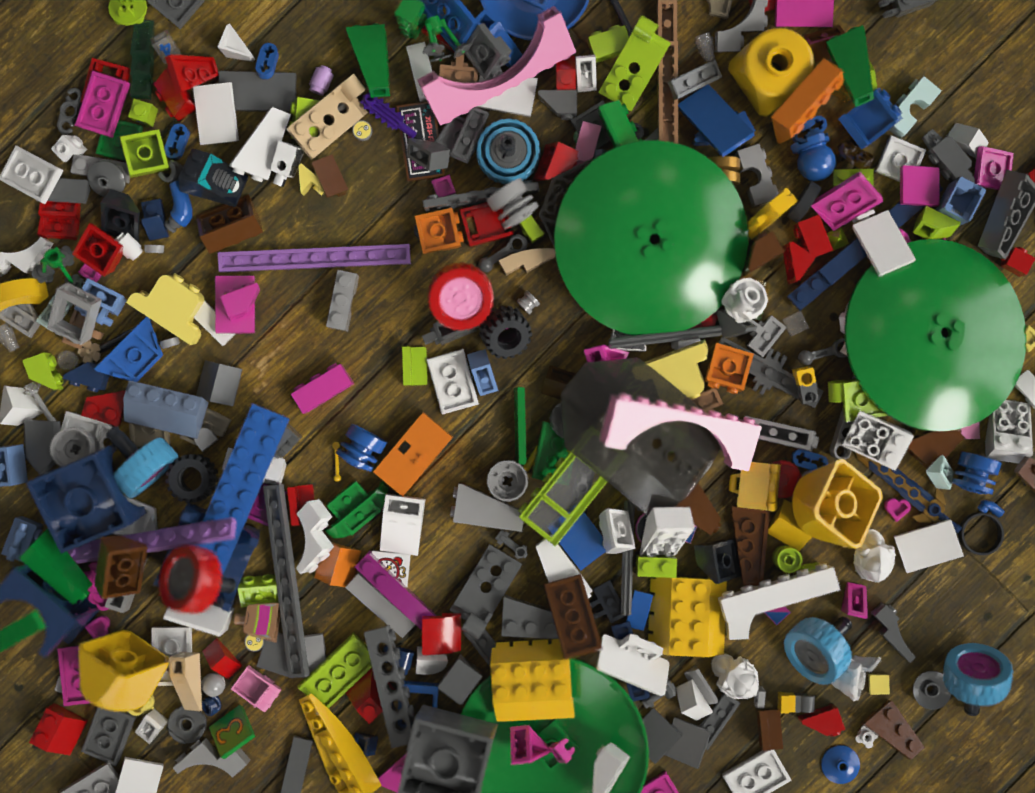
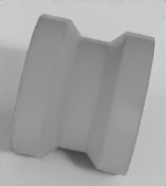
[516,291,540,314]

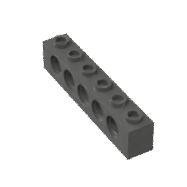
[364,625,415,748]

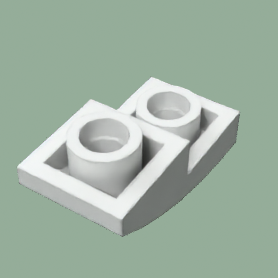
[1015,370,1035,409]

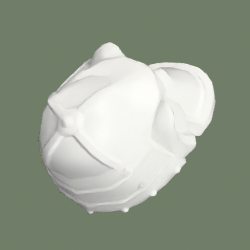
[721,278,768,323]
[853,529,896,583]
[711,654,759,699]
[831,655,882,701]

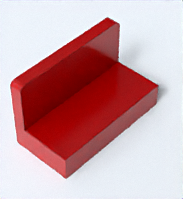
[287,484,315,526]

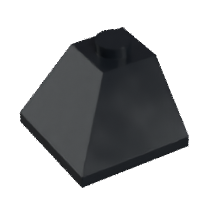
[101,189,140,242]
[694,538,741,584]

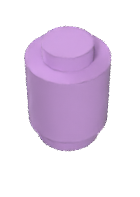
[309,65,334,96]

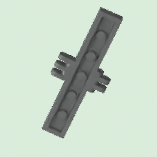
[718,337,824,408]

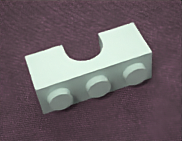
[889,76,942,139]

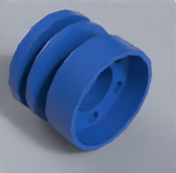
[336,424,387,472]
[952,452,1002,495]

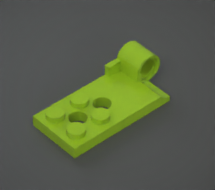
[598,16,671,111]
[828,379,888,422]

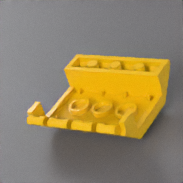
[648,577,727,657]
[491,639,575,722]

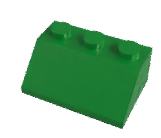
[598,100,642,148]

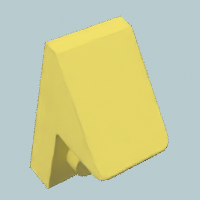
[299,163,324,196]

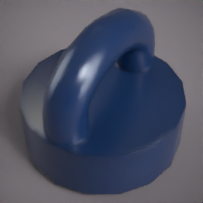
[202,696,222,717]

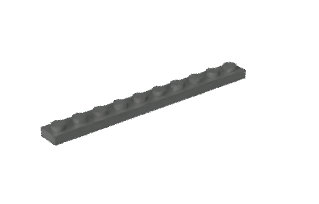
[263,484,309,678]

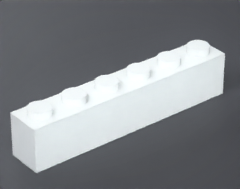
[718,563,840,623]

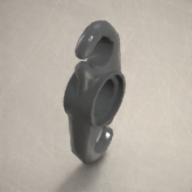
[57,88,82,135]

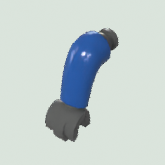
[158,160,193,233]

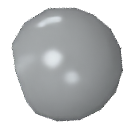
[201,672,225,697]

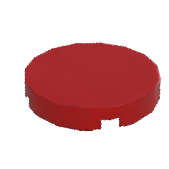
[771,460,802,498]

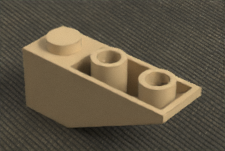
[169,652,202,711]

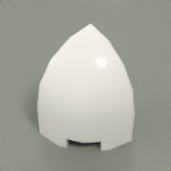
[416,646,448,674]

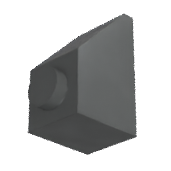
[538,90,577,120]
[407,138,450,171]

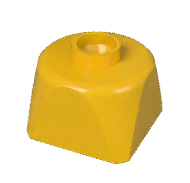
[728,28,814,117]
[792,459,882,549]
[79,630,169,711]

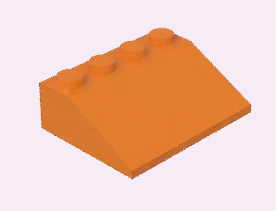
[772,59,844,144]

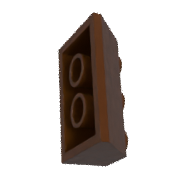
[196,194,263,254]
[740,231,785,278]
[94,535,148,599]

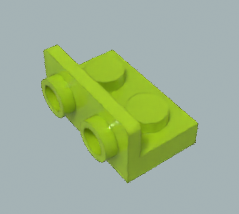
[238,574,279,607]

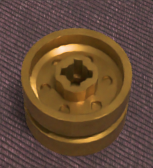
[708,156,740,186]

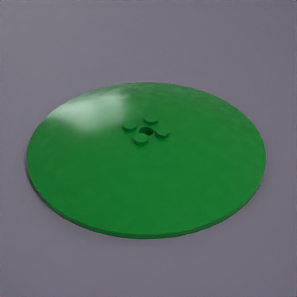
[554,140,748,335]
[844,239,1027,431]
[461,658,649,793]

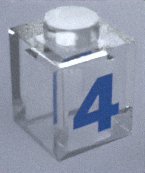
[150,30,181,64]

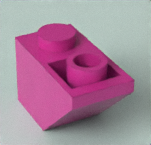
[220,282,260,321]

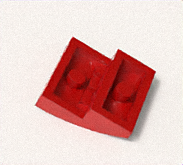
[37,201,80,240]
[422,613,461,655]

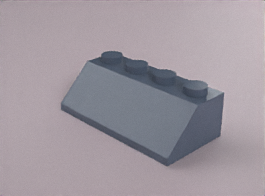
[123,380,209,439]

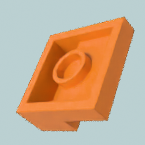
[415,208,464,254]
[704,343,754,394]

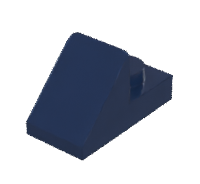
[141,199,169,241]

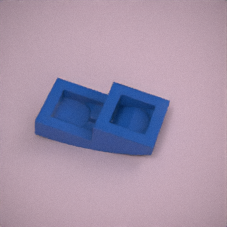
[626,590,653,631]

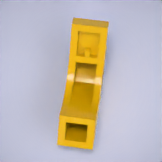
[0,278,49,312]

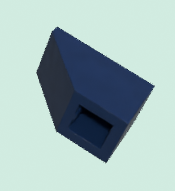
[63,362,110,392]

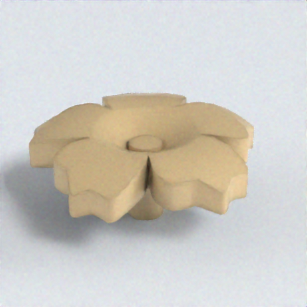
[78,340,101,363]

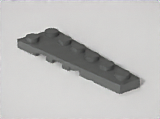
[423,180,539,213]

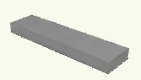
[345,572,415,638]

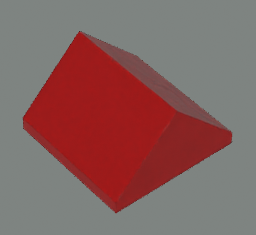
[782,242,816,284]

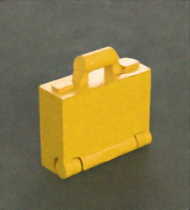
[747,188,798,240]
[729,462,781,511]

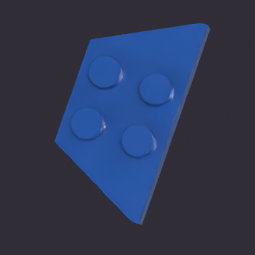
[94,316,163,382]

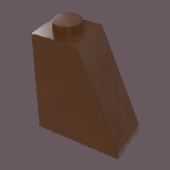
[906,429,965,469]
[670,477,721,535]

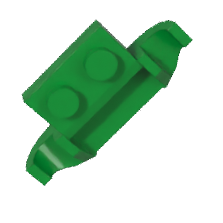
[324,479,389,538]

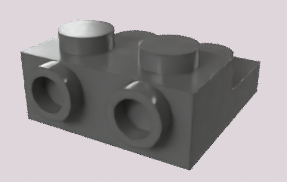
[465,23,512,79]

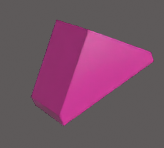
[841,582,868,619]

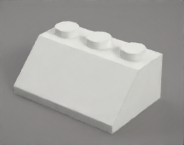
[163,602,235,636]

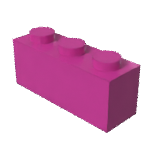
[291,363,354,414]

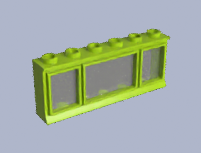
[518,426,628,547]

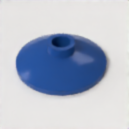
[821,745,860,784]

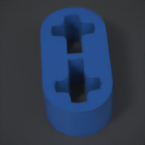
[255,43,279,79]
[792,116,827,144]
[164,123,190,160]
[791,449,828,470]

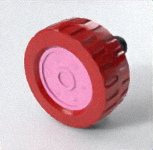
[427,262,494,330]

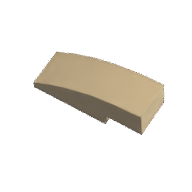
[499,248,556,276]

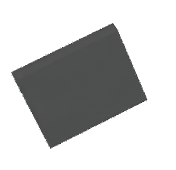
[196,360,243,406]

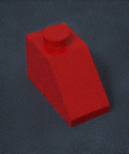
[556,55,576,90]
[797,704,845,737]

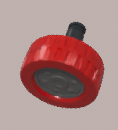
[159,545,236,614]

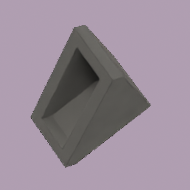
[716,308,757,339]

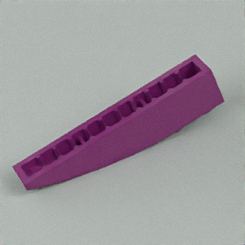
[355,551,437,630]

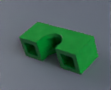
[395,0,427,39]

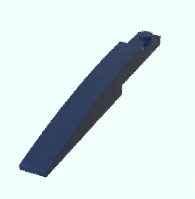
[787,184,943,311]

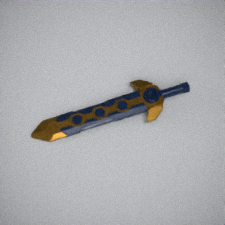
[855,452,962,534]

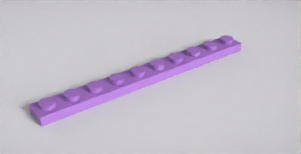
[218,244,411,272]
[67,518,236,564]

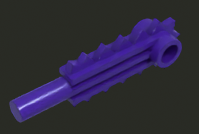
[360,93,417,138]

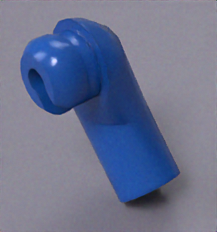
[977,500,1005,518]

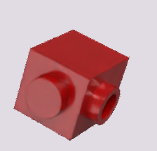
[1000,247,1035,277]

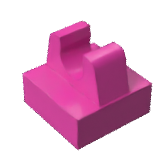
[548,739,575,763]

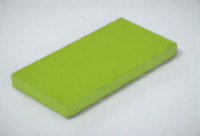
[297,632,372,709]

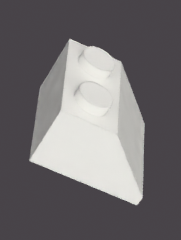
[599,509,636,554]

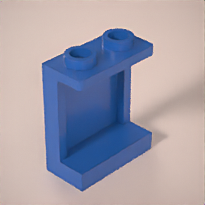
[839,88,903,149]

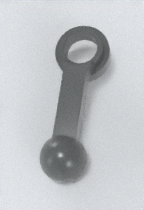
[478,234,528,272]
[798,338,847,365]

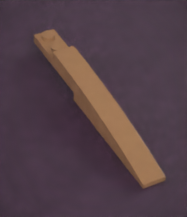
[656,0,678,144]

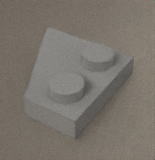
[0,304,41,338]

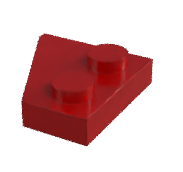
[81,390,126,427]

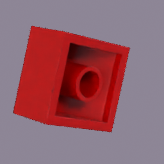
[154,68,196,121]
[72,223,123,277]
[29,703,89,756]

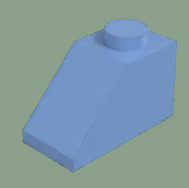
[467,349,498,396]

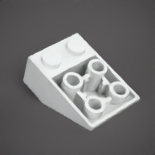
[985,400,1033,464]
[842,411,914,471]
[380,494,426,556]
[640,507,695,557]

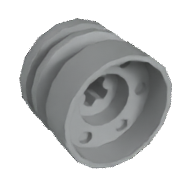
[486,178,538,229]
[50,428,100,467]
[487,461,528,502]

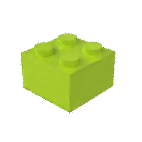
[120,129,169,178]

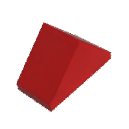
[202,638,243,679]

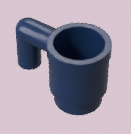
[383,645,415,675]

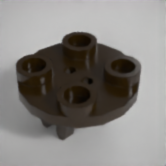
[836,139,874,169]

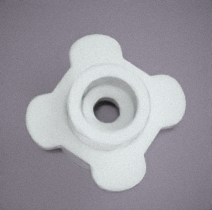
[855,726,878,748]

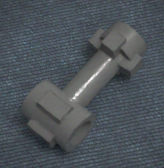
[495,530,528,559]
[641,679,677,709]

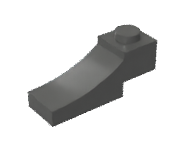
[871,602,916,663]

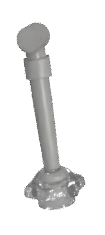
[23,381,62,430]

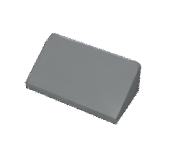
[684,666,718,704]

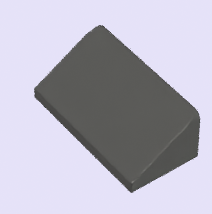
[47,178,91,204]

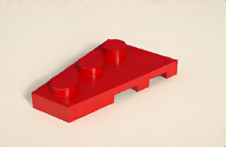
[165,55,219,95]

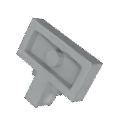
[746,315,787,357]

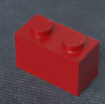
[793,215,833,257]

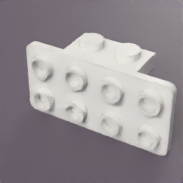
[596,634,669,696]

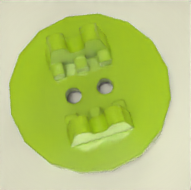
[108,0,147,26]

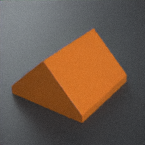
[314,542,361,587]

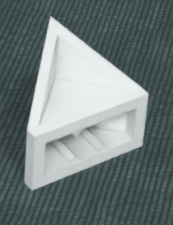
[218,23,256,62]
[0,386,43,426]

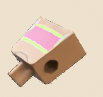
[234,603,281,643]

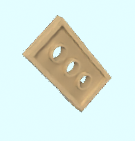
[286,74,368,160]

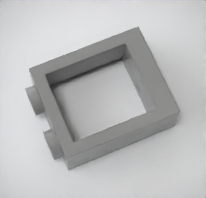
[47,283,102,345]

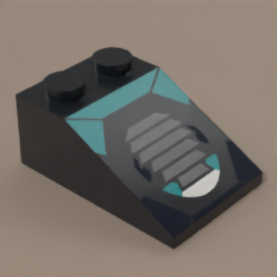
[178,148,249,207]

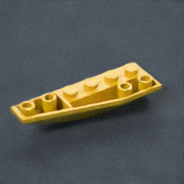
[299,693,382,793]

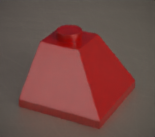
[533,142,579,181]
[346,668,396,724]

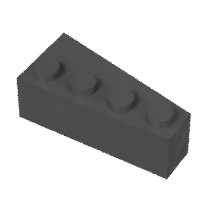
[978,170,1035,259]
[502,594,559,639]

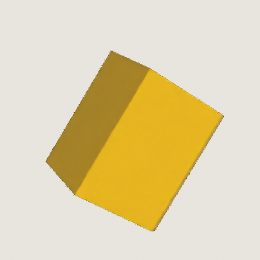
[768,499,812,551]

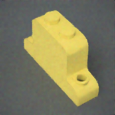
[126,273,204,345]
[631,339,708,406]

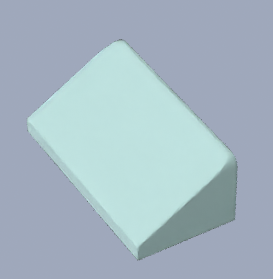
[926,455,954,490]

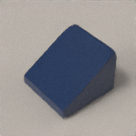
[354,732,378,757]

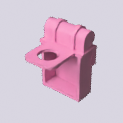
[231,665,282,712]

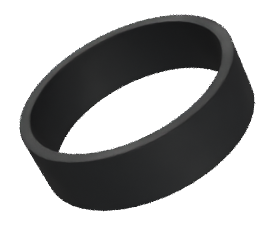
[787,181,821,223]
[958,512,1004,555]

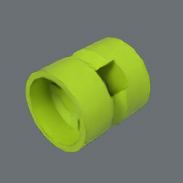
[772,545,802,573]

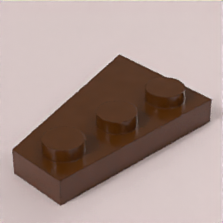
[861,700,925,760]

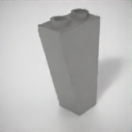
[745,416,819,452]
[450,483,523,532]

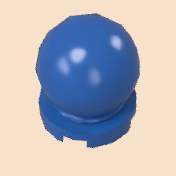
[790,133,836,181]

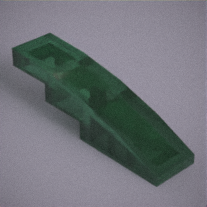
[130,20,155,99]

